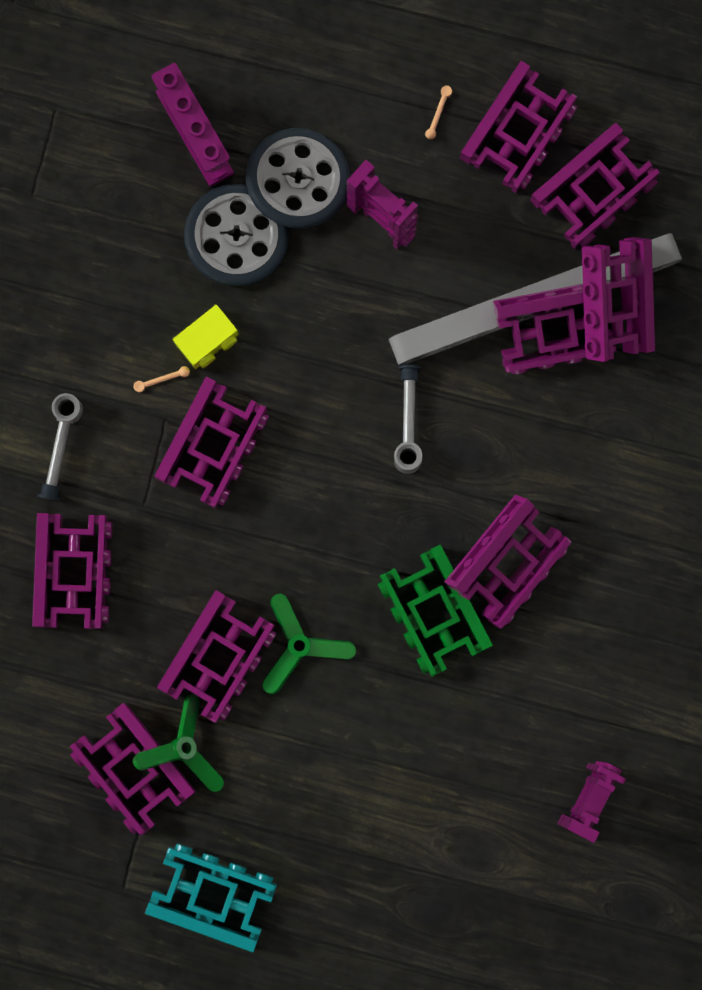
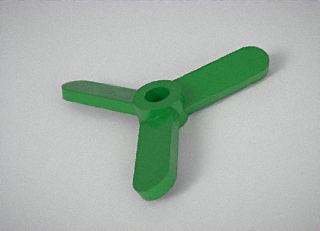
[263,594,356,694]
[133,694,224,792]

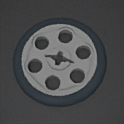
[246,128,350,228]
[184,184,289,286]

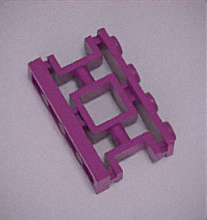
[460,61,578,193]
[151,63,234,188]
[530,123,660,249]
[347,160,418,249]
[582,237,655,362]
[493,284,617,374]
[154,377,269,509]
[445,495,571,628]
[32,513,113,629]
[157,590,277,723]
[70,703,196,836]
[557,761,626,843]

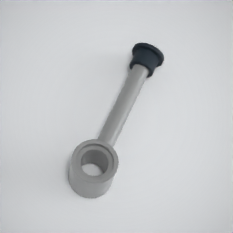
[394,365,422,474]
[37,393,83,501]

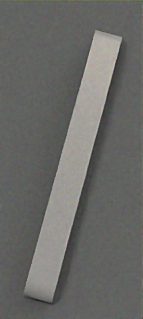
[389,233,682,366]

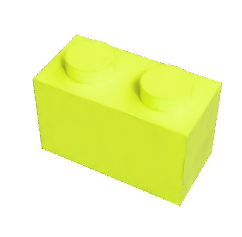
[173,304,239,369]

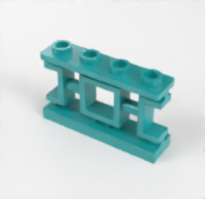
[145,843,277,952]

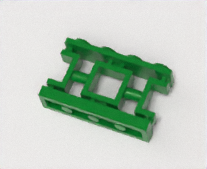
[377,544,493,677]

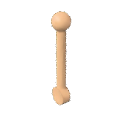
[425,86,452,140]
[134,366,190,393]

